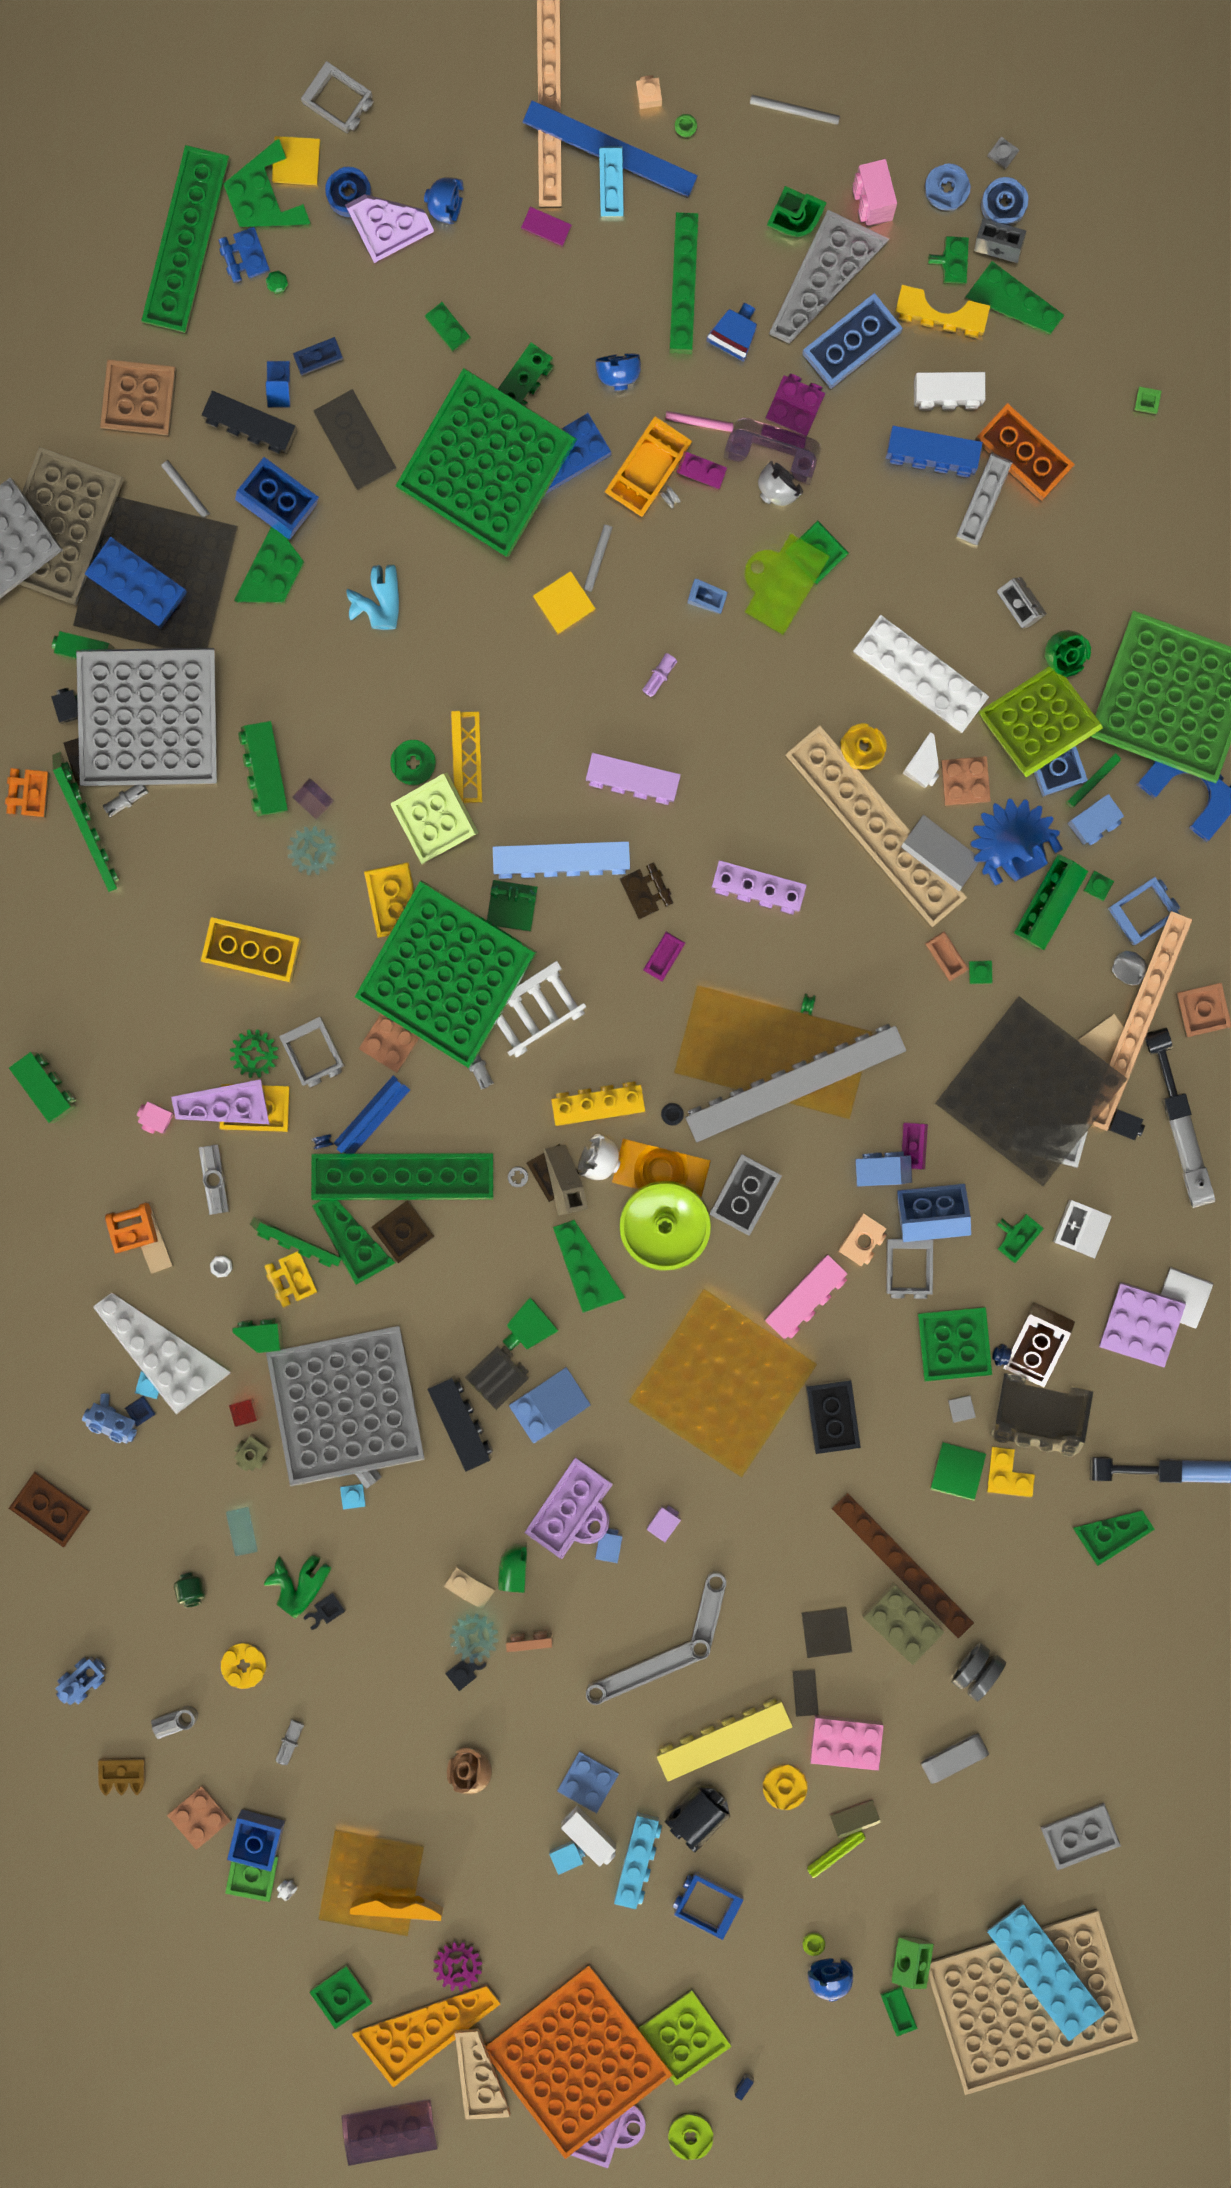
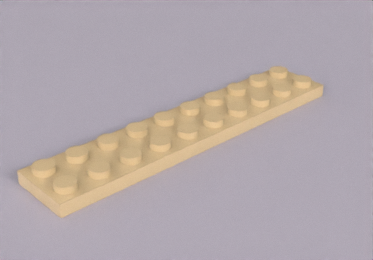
[785,725,967,927]

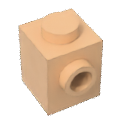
[636,75,662,109]

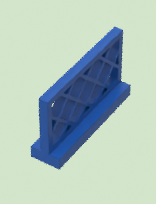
[334,1075,410,1154]

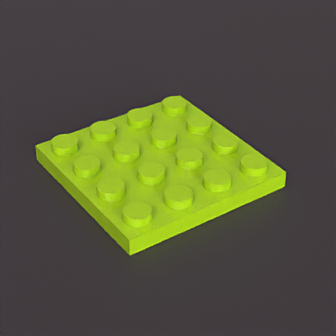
[978,667,1103,777]

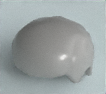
[1112,951,1147,985]

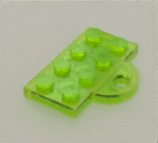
[745,533,830,635]

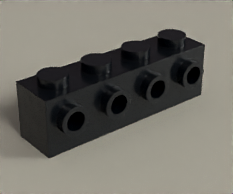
[201,390,297,455]

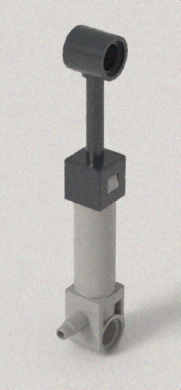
[1145,1027,1215,1208]

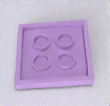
[1099,1282,1186,1367]

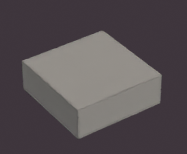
[948,1395,976,1423]

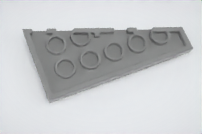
[769,210,889,344]

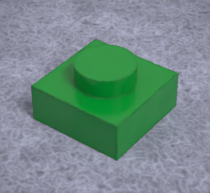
[1083,871,1114,901]
[969,961,993,984]

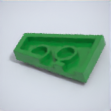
[1073,1510,1155,1566]

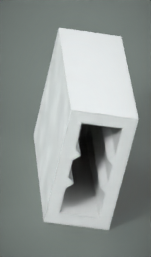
[561,1805,616,1867]

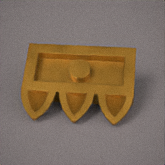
[98,1759,145,1796]

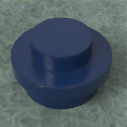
[992,1344,1011,1366]

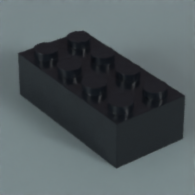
[427,1375,494,1472]

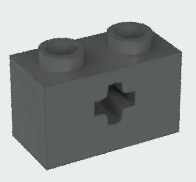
[974,218,1026,263]

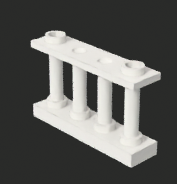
[497,961,586,1058]

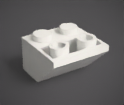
[1052,1200,1112,1258]

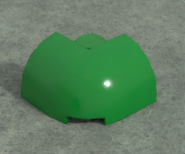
[767,186,827,237]
[498,1543,527,1593]

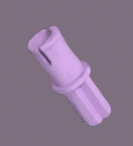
[643,653,677,697]

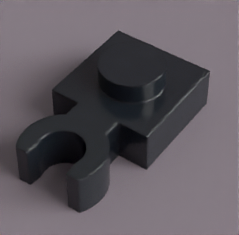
[304,1592,346,1630]
[445,1652,487,1691]

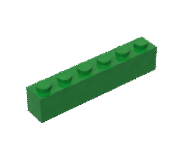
[670,212,699,354]

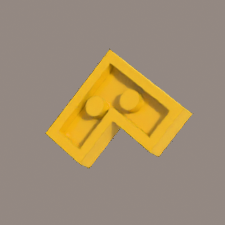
[987,1446,1035,1497]

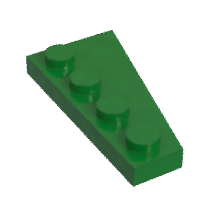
[312,1200,395,1285]

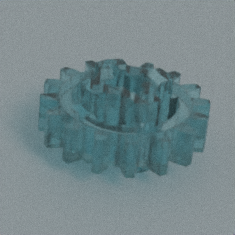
[287,826,337,875]
[450,1614,499,1663]

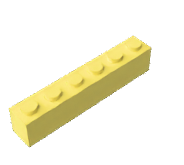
[657,1698,792,1781]

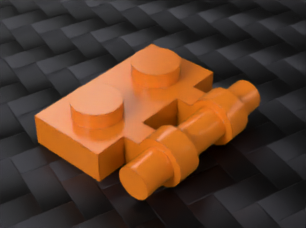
[5,768,49,817]

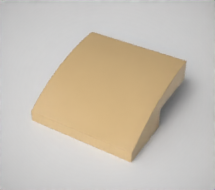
[1077,1014,1124,1077]

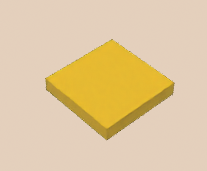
[272,136,320,186]
[533,571,596,634]

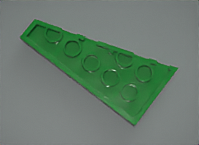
[52,752,119,892]

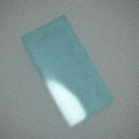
[226,1507,258,1556]

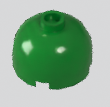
[1045,630,1091,677]

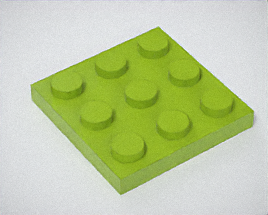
[638,1990,732,2086]

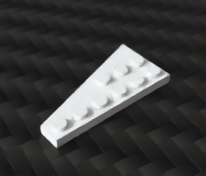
[93,1293,231,1414]

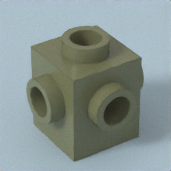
[234,1434,270,1471]

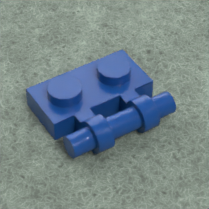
[218,227,270,283]

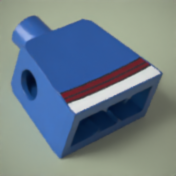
[706,303,757,362]

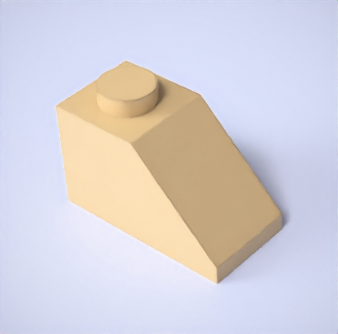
[444,1565,495,1609]

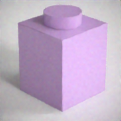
[646,1505,681,1542]

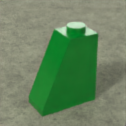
[52,631,115,660]

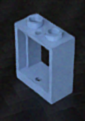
[1108,877,1181,946]

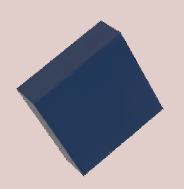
[125,1396,156,1427]
[734,2073,754,2101]

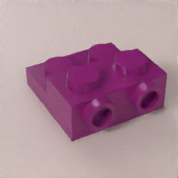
[765,373,825,437]

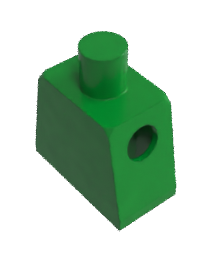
[502,1297,559,1351]

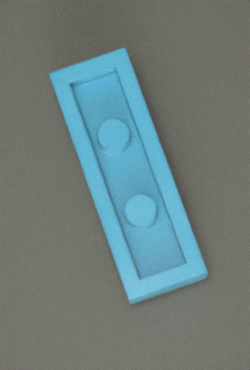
[599,146,624,216]

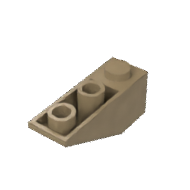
[544,1144,588,1216]

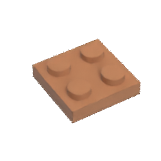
[941,756,991,806]
[1176,983,1231,1037]
[359,1014,419,1073]
[506,1630,553,1652]
[167,1785,232,1850]

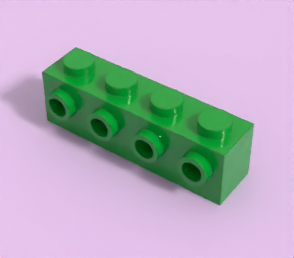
[498,342,554,406]
[238,721,288,817]
[1014,854,1089,950]

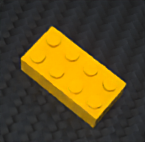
[201,917,301,983]

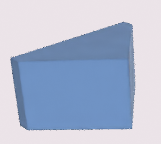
[687,579,728,614]

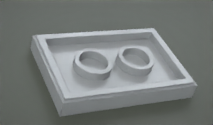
[1041,1803,1121,1871]

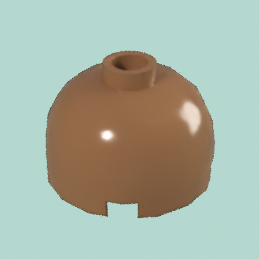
[447,1748,492,1794]

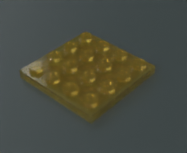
[318,1829,424,1936]

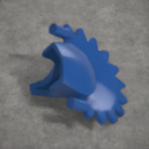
[971,799,1063,886]

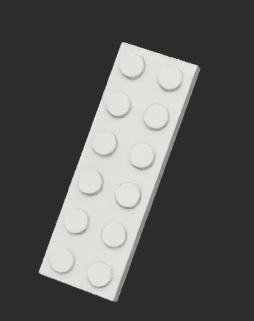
[853,615,989,733]

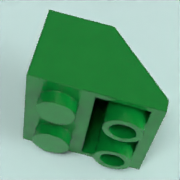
[232,1318,284,1353]

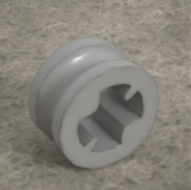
[660,486,681,508]
[508,1167,528,1187]

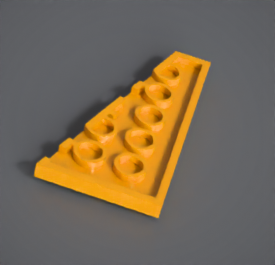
[352,1985,501,2088]

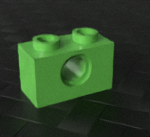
[892,1937,934,1989]

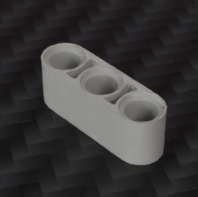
[921,1733,989,1784]

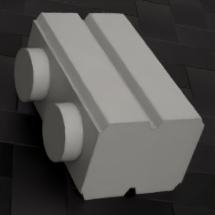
[997,577,1047,628]

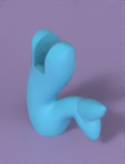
[346,565,399,630]

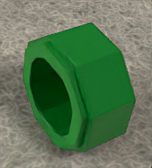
[266,270,289,294]

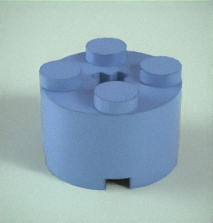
[981,177,1028,226]

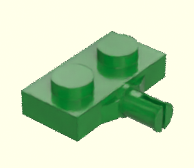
[928,236,969,284]
[997,1214,1044,1263]

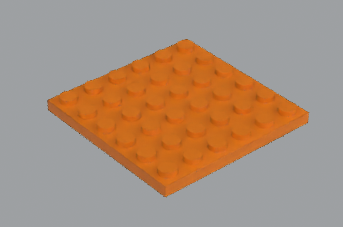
[485,1965,673,2159]

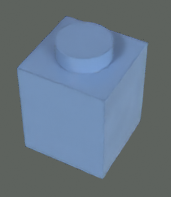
[595,1528,623,1563]

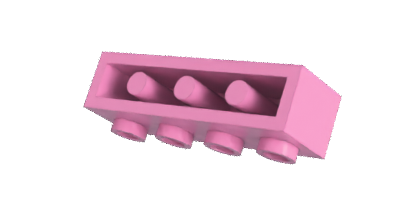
[764,1254,847,1339]

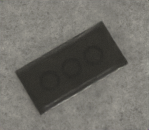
[313,389,397,491]

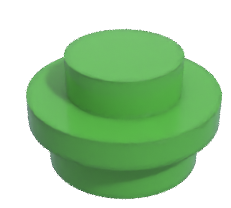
[675,114,697,137]

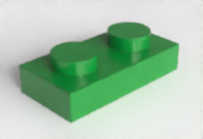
[425,302,471,352]

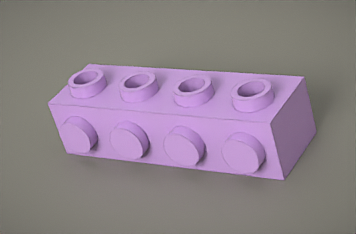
[586,753,681,805]
[712,860,807,915]

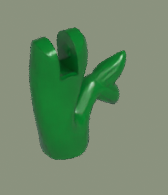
[264,1554,332,1619]

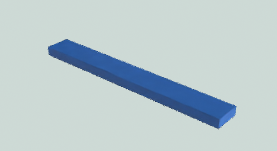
[522,101,698,197]

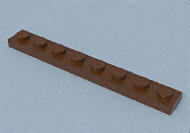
[831,1492,974,1639]

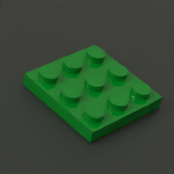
[918,1307,992,1381]

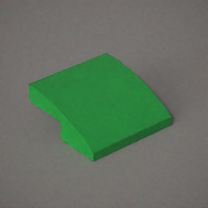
[930,1442,986,1501]

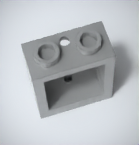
[301,61,373,134]
[279,1017,345,1088]
[886,1239,933,1299]

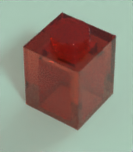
[229,1397,259,1427]

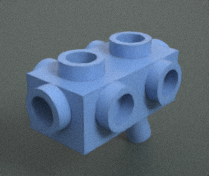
[82,1393,137,1444]
[55,1657,106,1705]

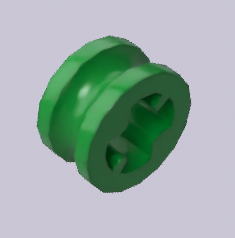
[800,993,816,1015]

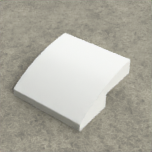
[1161,1267,1213,1328]

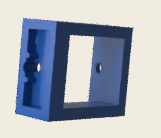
[672,1871,744,1940]

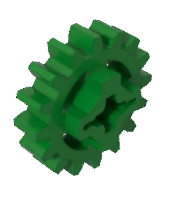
[230,1029,279,1078]

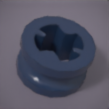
[311,1134,333,1150]

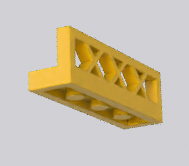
[451,711,482,803]

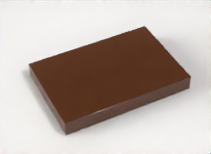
[8,1471,90,1548]

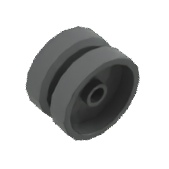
[951,1642,1007,1702]

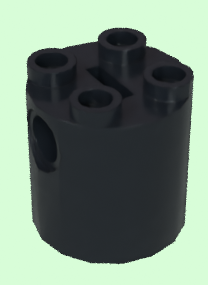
[664,1785,730,1853]

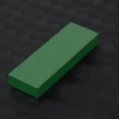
[1066,753,1121,808]

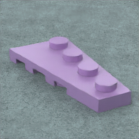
[171,1079,270,1124]

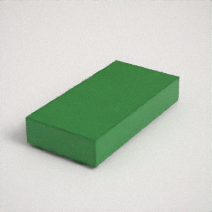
[880,1985,918,2037]

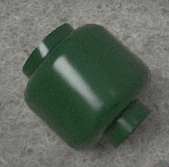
[174,1573,206,1608]

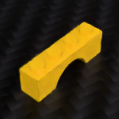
[894,285,990,338]

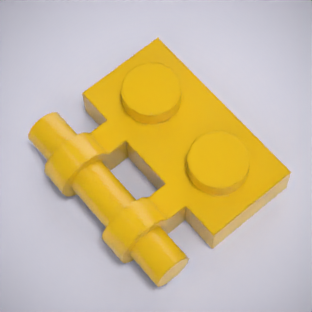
[264,1251,318,1307]

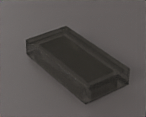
[792,1669,819,1717]

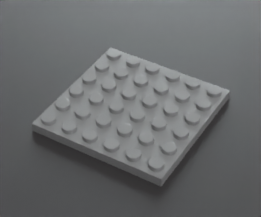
[76,648,217,786]
[266,1326,425,1486]

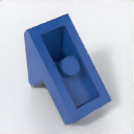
[266,361,290,408]

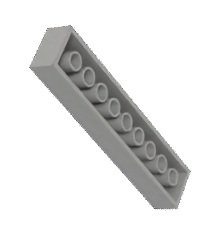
[685,1024,906,1143]

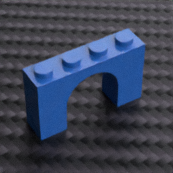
[1136,761,1231,842]

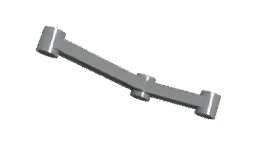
[586,1571,726,1705]

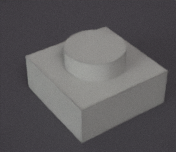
[987,137,1019,170]

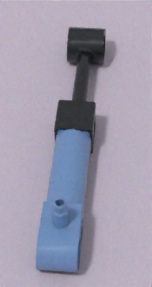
[1090,1457,1231,1483]

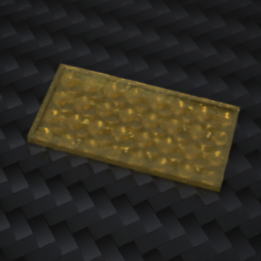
[674,985,873,1119]

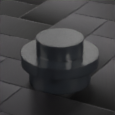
[661,1103,684,1126]

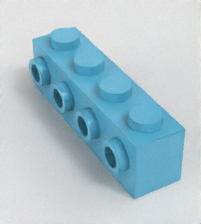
[614,1812,662,1909]

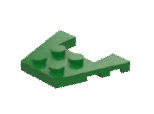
[223,139,311,227]

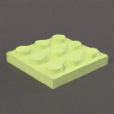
[391,773,479,864]

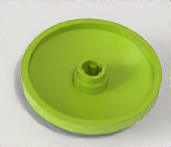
[620,1181,711,1270]

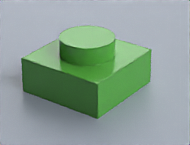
[1134,387,1162,414]

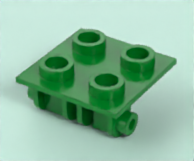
[487,880,538,931]

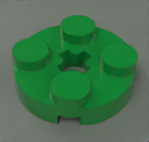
[390,740,436,786]

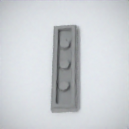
[957,452,1013,545]

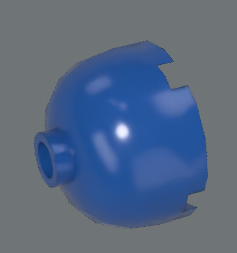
[424,177,464,224]
[595,353,641,390]
[808,1959,853,2001]

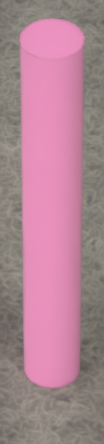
[665,411,733,432]

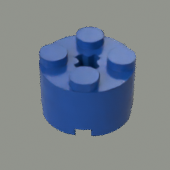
[325,167,372,217]

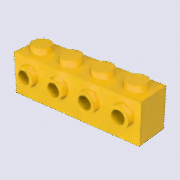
[551,1081,645,1126]

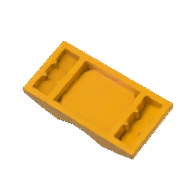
[605,417,693,517]
[612,1138,711,1198]
[350,1893,443,1921]

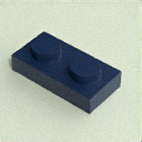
[293,337,343,376]

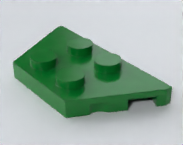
[234,526,305,603]

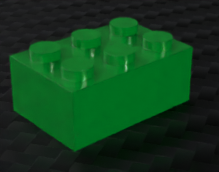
[9,1052,76,1123]

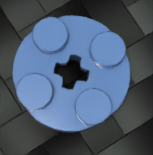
[925,163,971,210]

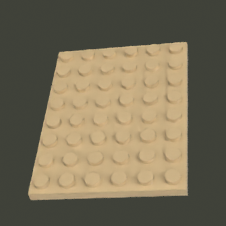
[928,1910,1139,2095]

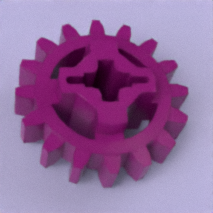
[433,1941,482,1991]

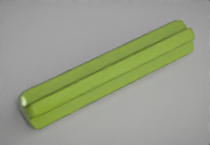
[807,1831,866,1878]

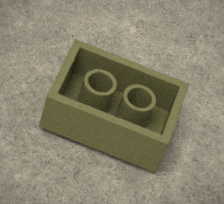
[862,1582,944,1665]

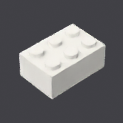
[914,372,985,411]

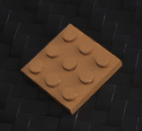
[100,360,176,436]

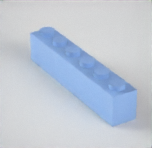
[493,842,630,879]

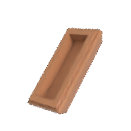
[925,931,969,981]

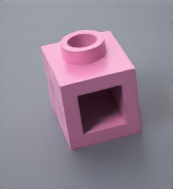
[137,1102,174,1134]

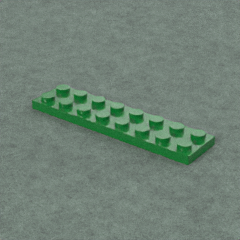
[141,145,230,333]
[311,1153,493,1200]

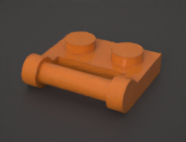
[105,1202,158,1254]

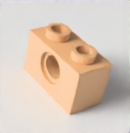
[838,1213,887,1266]

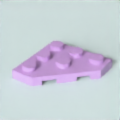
[345,194,434,263]

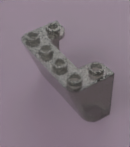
[991,1373,1093,1457]

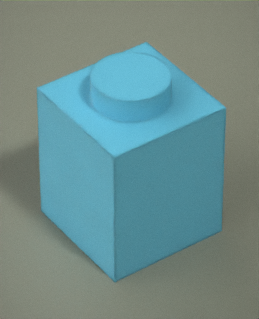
[549,1840,586,1875]

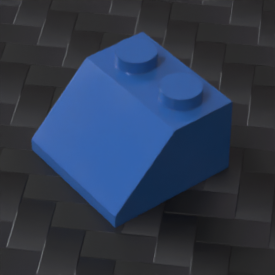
[227,1809,285,1872]

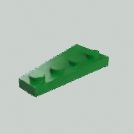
[964,261,1064,335]
[250,1217,342,1267]
[553,1220,626,1313]

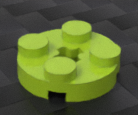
[668,2113,713,2160]

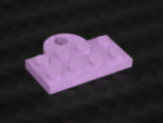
[524,1458,613,1559]
[571,2105,646,2168]

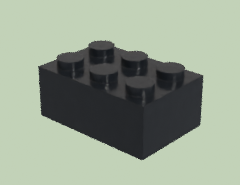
[805,1379,861,1454]

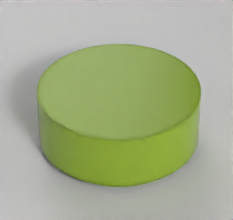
[803,1932,825,1956]

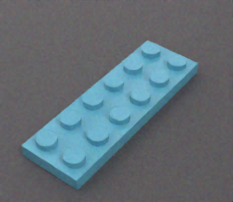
[986,1903,1105,2041]

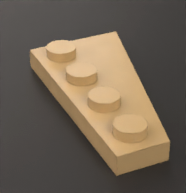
[455,2029,511,2120]

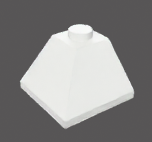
[903,732,939,788]

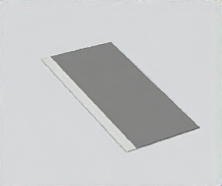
[901,815,979,891]

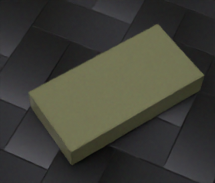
[830,1800,881,1838]

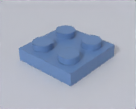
[557,1751,619,1814]

